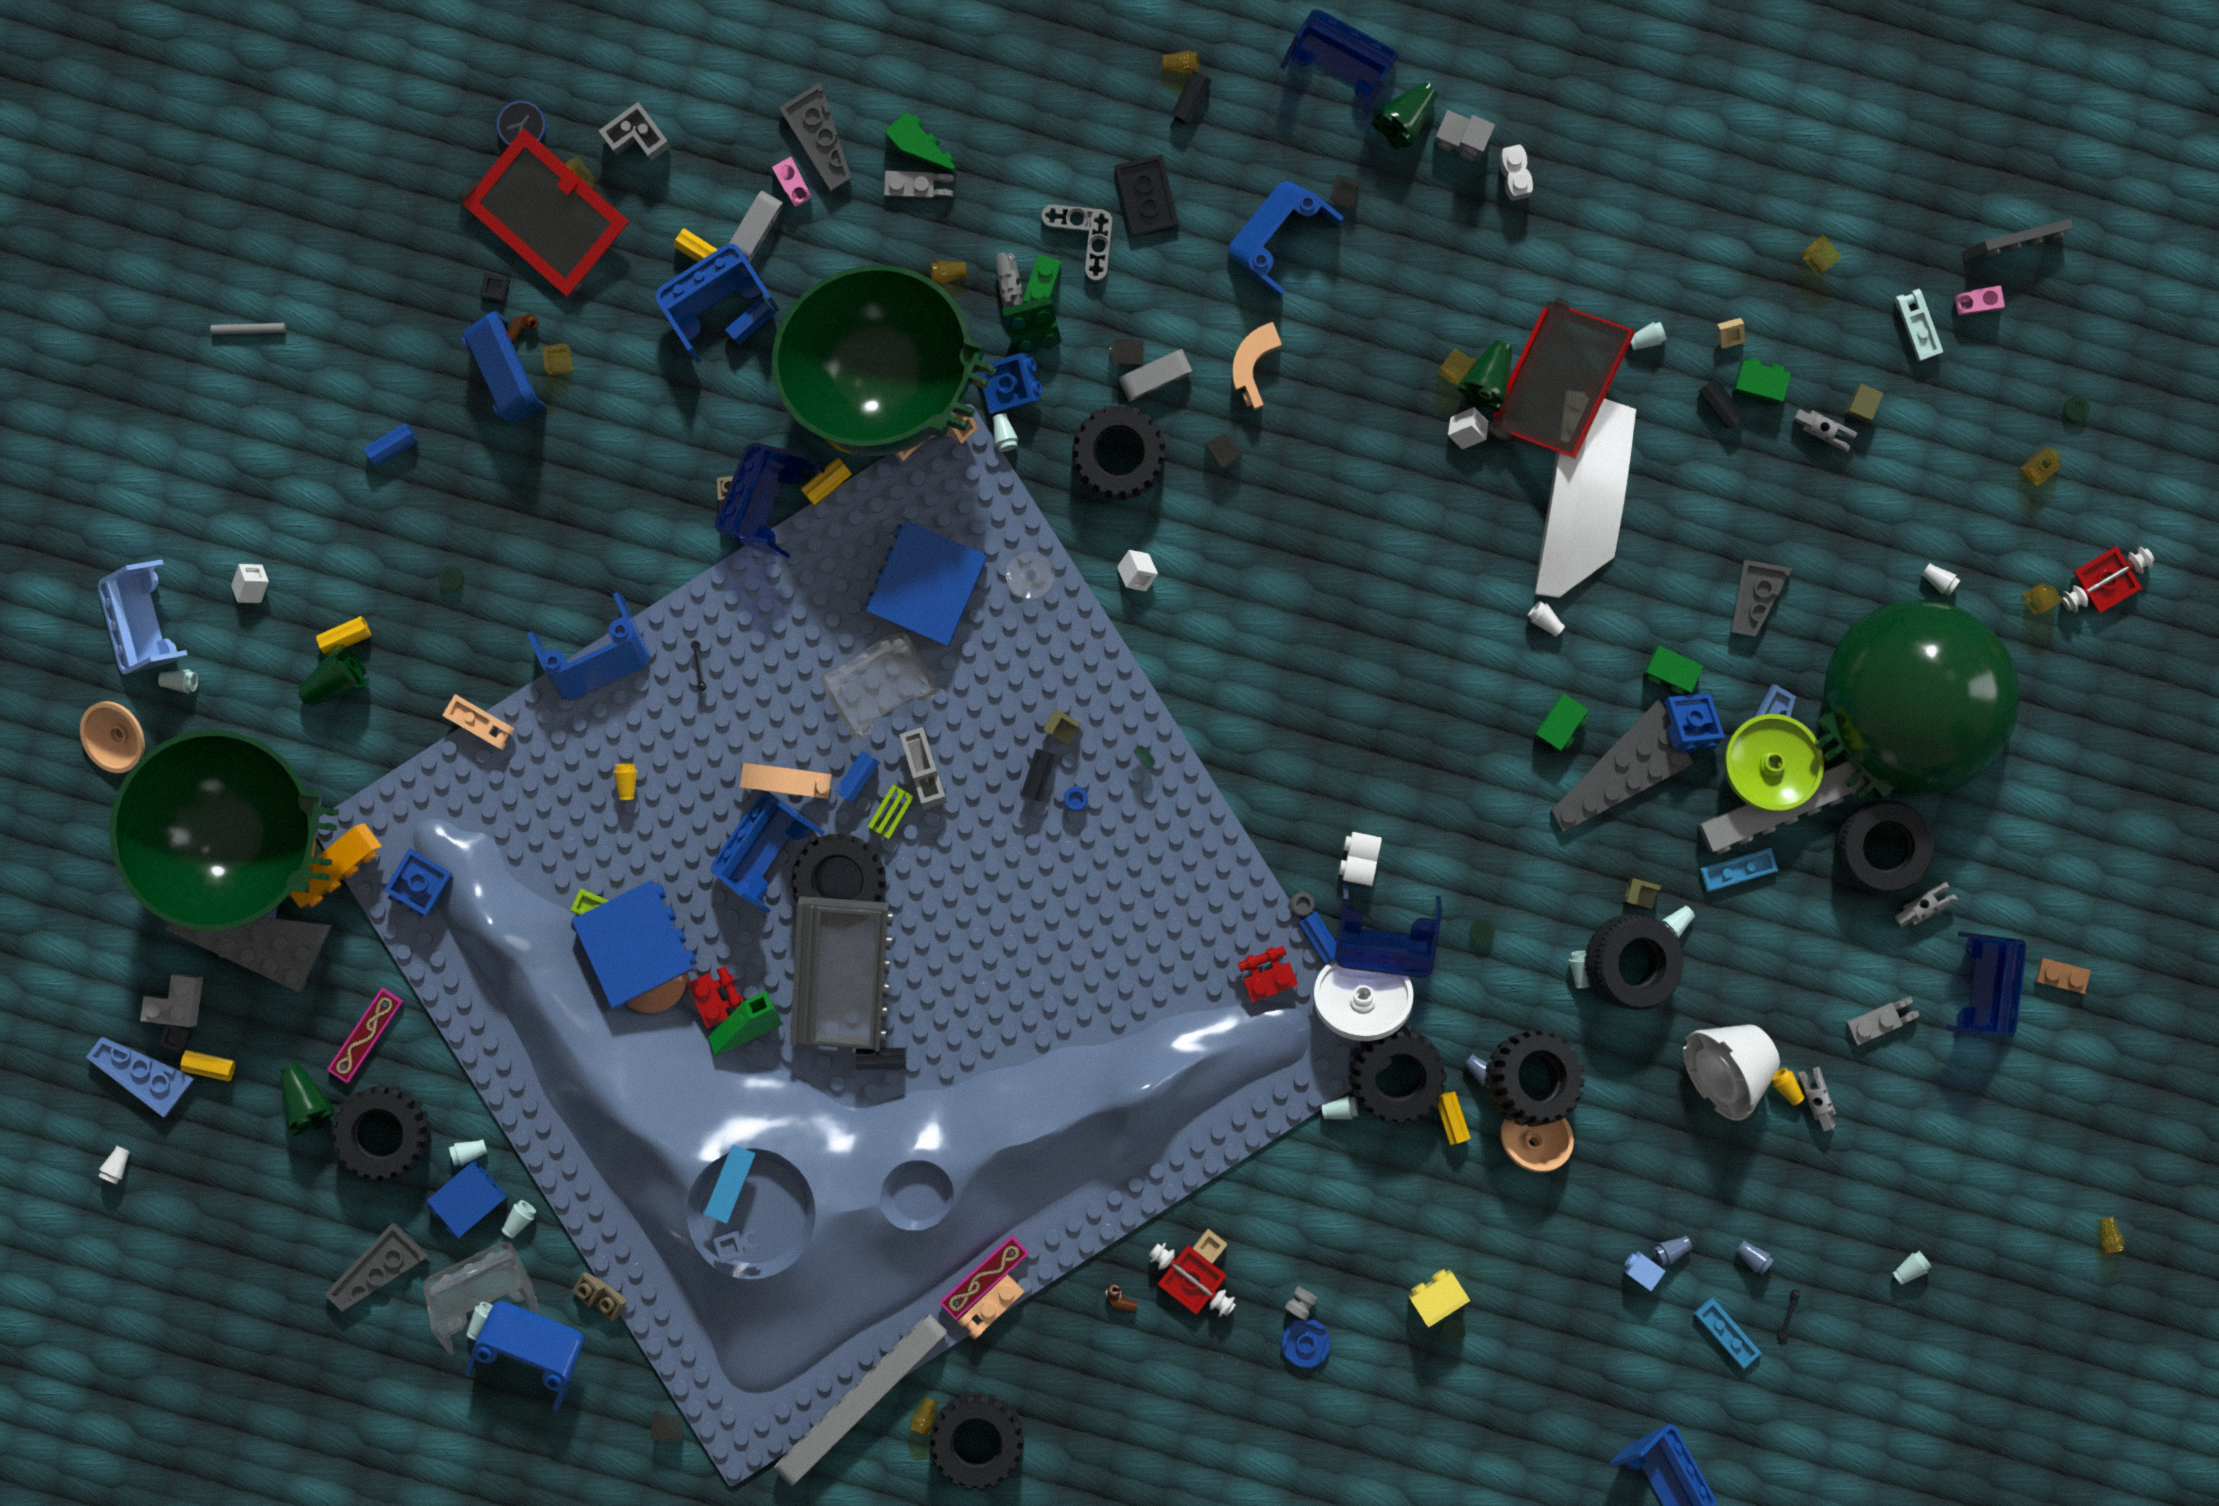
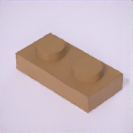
[2035,958,2091,994]

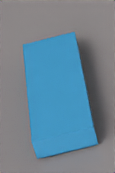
[1699,848,1778,892]
[704,1144,756,1224]
[1694,1297,1762,1370]

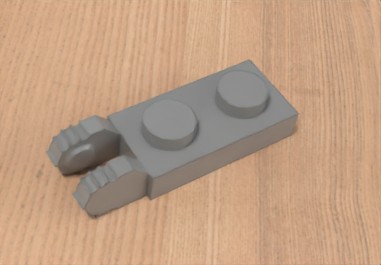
[884,171,954,199]
[1846,997,1919,1045]

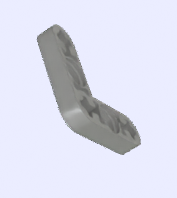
[1042,205,1112,282]

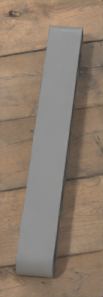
[773,1313,947,1486]

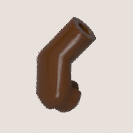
[507,314,539,342]
[1106,1284,1137,1313]

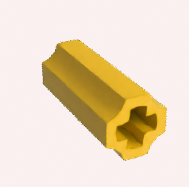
[673,229,718,262]
[800,457,852,505]
[316,616,371,656]
[180,1050,235,1081]
[1437,1091,1471,1145]

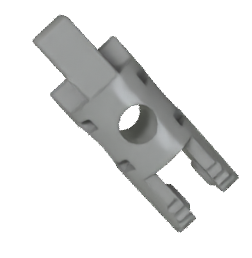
[996,253,1023,308]
[1793,409,1857,452]
[1895,882,1958,928]
[1798,1067,1836,1131]

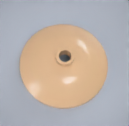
[80,701,145,773]
[1501,1118,1574,1173]

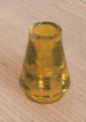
[1162,50,1199,74]
[930,260,967,284]
[2099,1217,2126,1254]
[909,1396,938,1435]

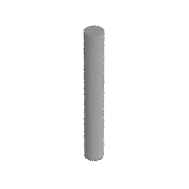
[210,323,286,335]

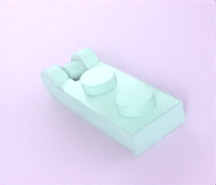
[1895,289,1943,362]

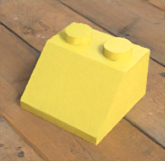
[1409,1269,1470,1328]

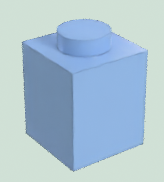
[1624,1251,1666,1291]

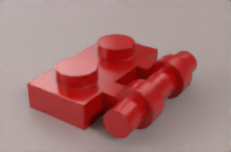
[1237,946,1298,1002]
[687,966,743,1028]

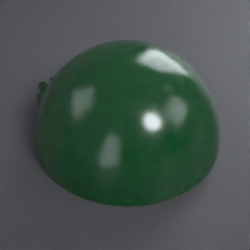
[772,265,996,456]
[1814,600,2020,799]
[109,730,339,931]

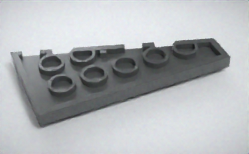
[1551,699,1693,832]
[166,917,333,992]

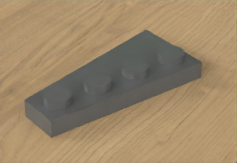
[779,82,852,192]
[1962,219,2073,261]
[324,1222,430,1311]

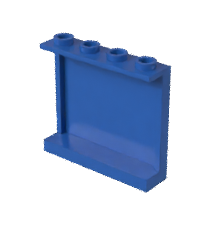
[864,520,988,647]
[571,880,697,1010]

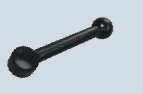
[691,641,707,692]
[1778,1290,1800,1340]

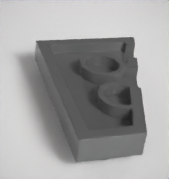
[1730,560,1793,637]

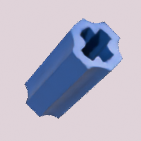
[725,297,776,346]
[364,423,418,467]
[835,750,880,803]
[1297,911,1342,964]

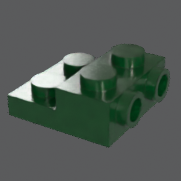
[1002,296,1062,354]

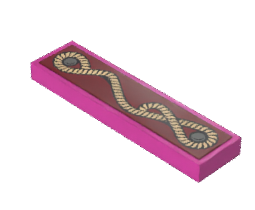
[327,987,404,1083]
[939,1235,1029,1320]

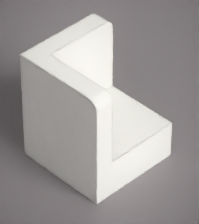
[1448,407,1489,449]
[1117,550,1158,591]
[232,564,269,603]

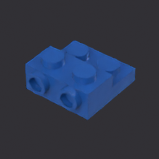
[979,353,1043,414]
[1664,693,1725,754]
[384,848,453,918]

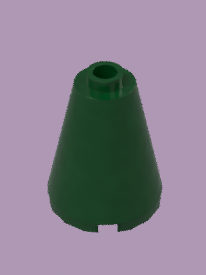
[298,644,370,706]

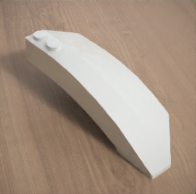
[1535,391,1636,598]

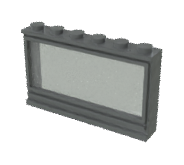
[790,896,893,1052]

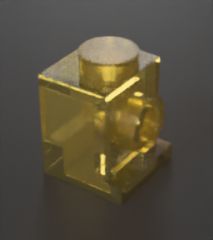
[2020,447,2063,486]
[2021,582,2063,615]

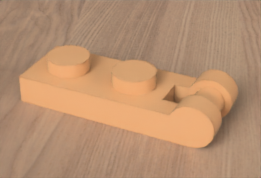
[442,695,515,750]
[957,1273,1024,1339]

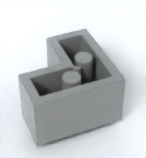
[599,102,671,161]
[1434,110,1495,161]
[140,974,203,1027]

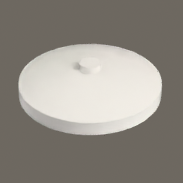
[1314,952,1413,1041]

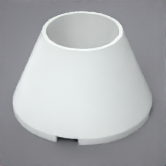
[1683,1024,1780,1121]

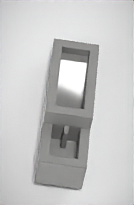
[900,727,948,810]

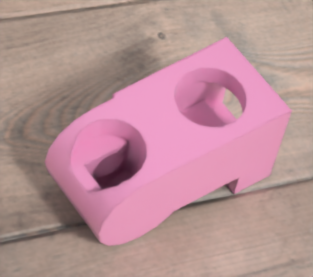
[772,157,812,207]
[1954,285,2005,316]

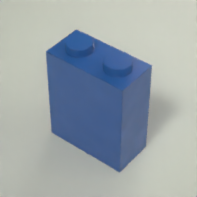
[427,1160,507,1238]

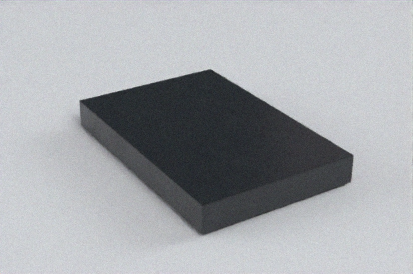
[1114,154,1179,238]

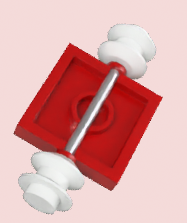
[2062,546,2154,614]
[1149,1242,1236,1317]

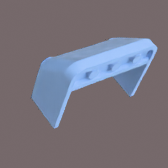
[98,560,187,674]

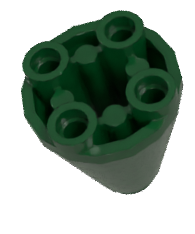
[1371,82,1437,150]
[1457,340,1512,412]
[280,1063,335,1136]

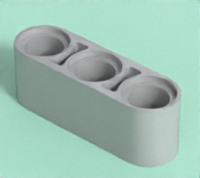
[729,190,784,263]
[1118,349,1193,401]

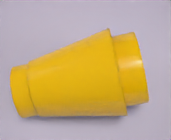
[613,763,638,800]
[1772,1068,1805,1106]

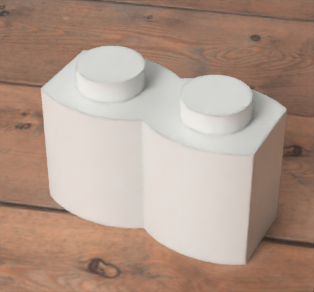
[1499,144,1533,201]
[1339,832,1382,886]

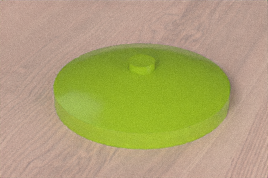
[1724,714,1824,812]

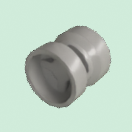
[1285,1286,1318,1320]

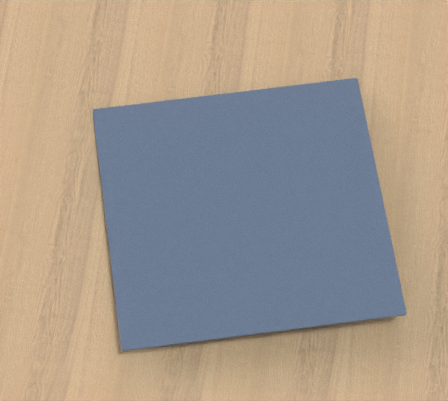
[317,404,1392,1486]

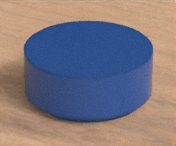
[1064,787,1088,811]

